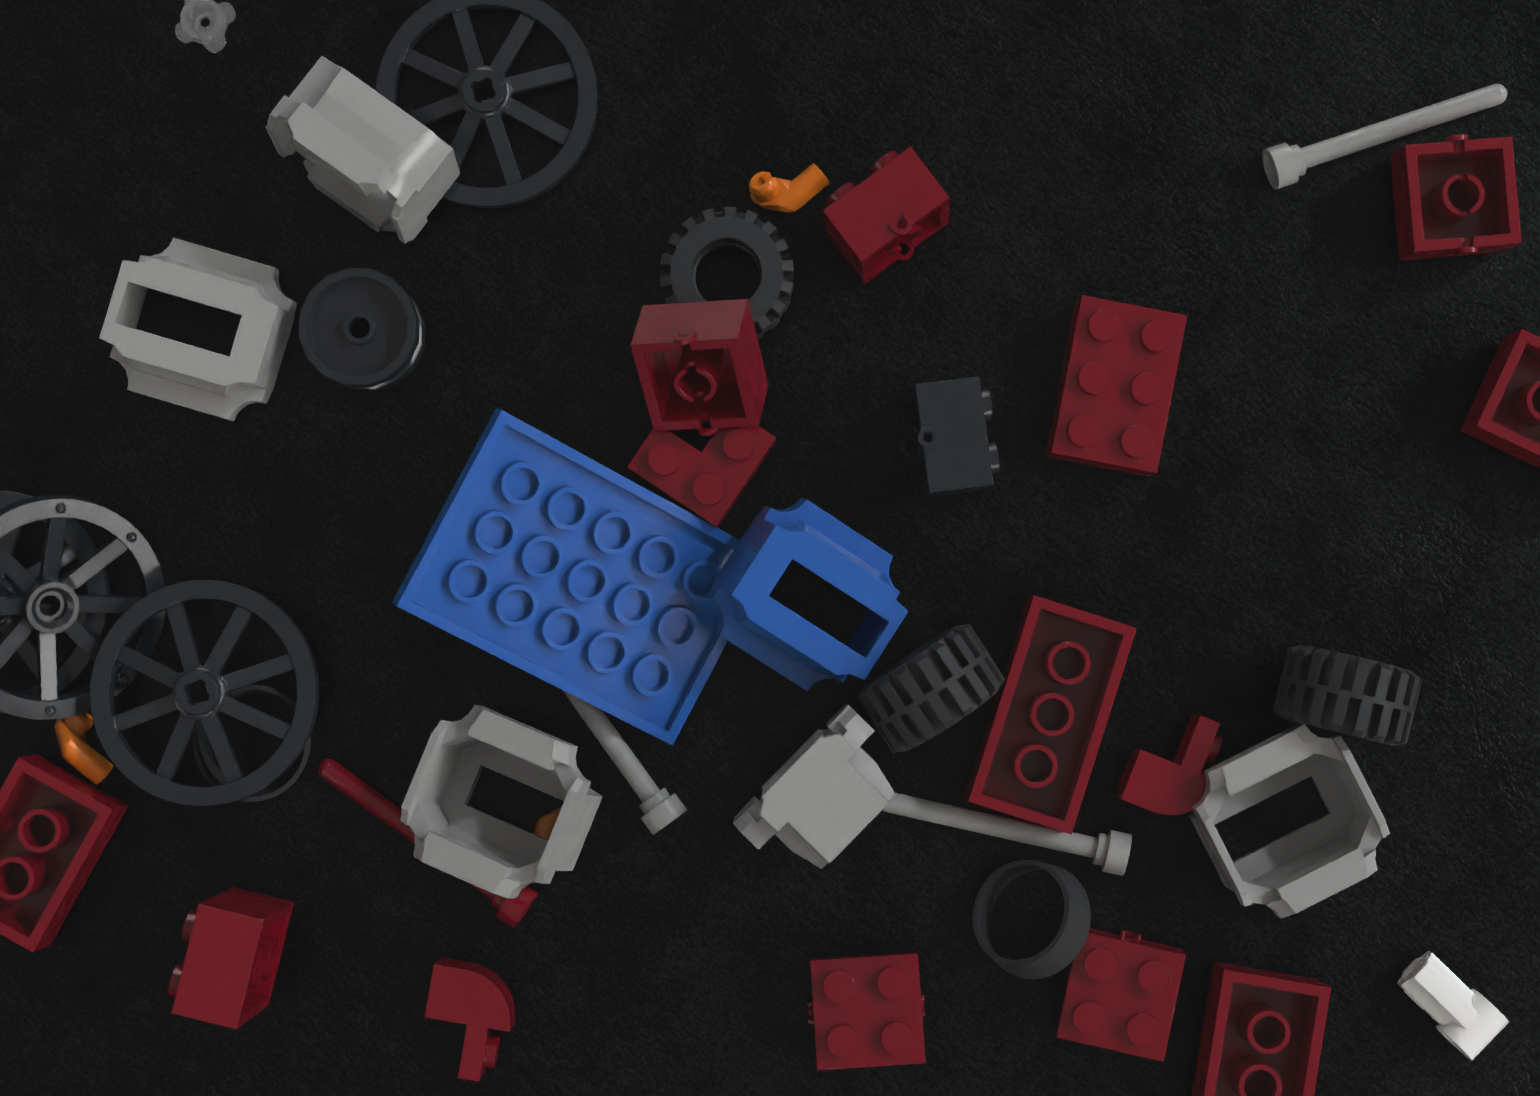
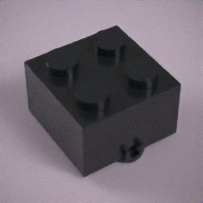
[899,377,1000,499]

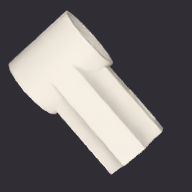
[1397,951,1509,1061]

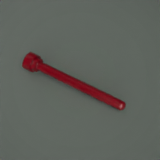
[318,759,538,928]

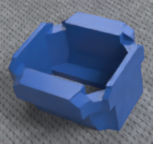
[708,497,908,691]

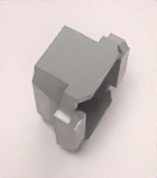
[265,56,460,244]
[99,238,297,422]
[733,703,895,869]
[400,705,603,899]
[1189,723,1390,919]

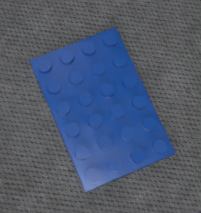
[392,408,740,745]

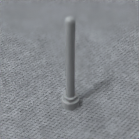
[1262,84,1507,189]
[562,690,687,835]
[882,793,1132,876]

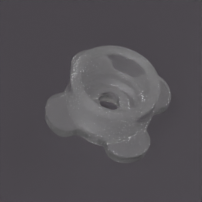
[175,0,236,53]

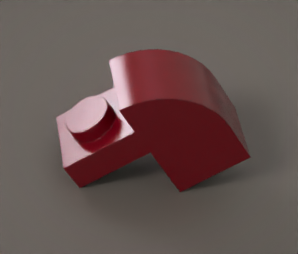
[1114,714,1222,815]
[425,957,515,1082]

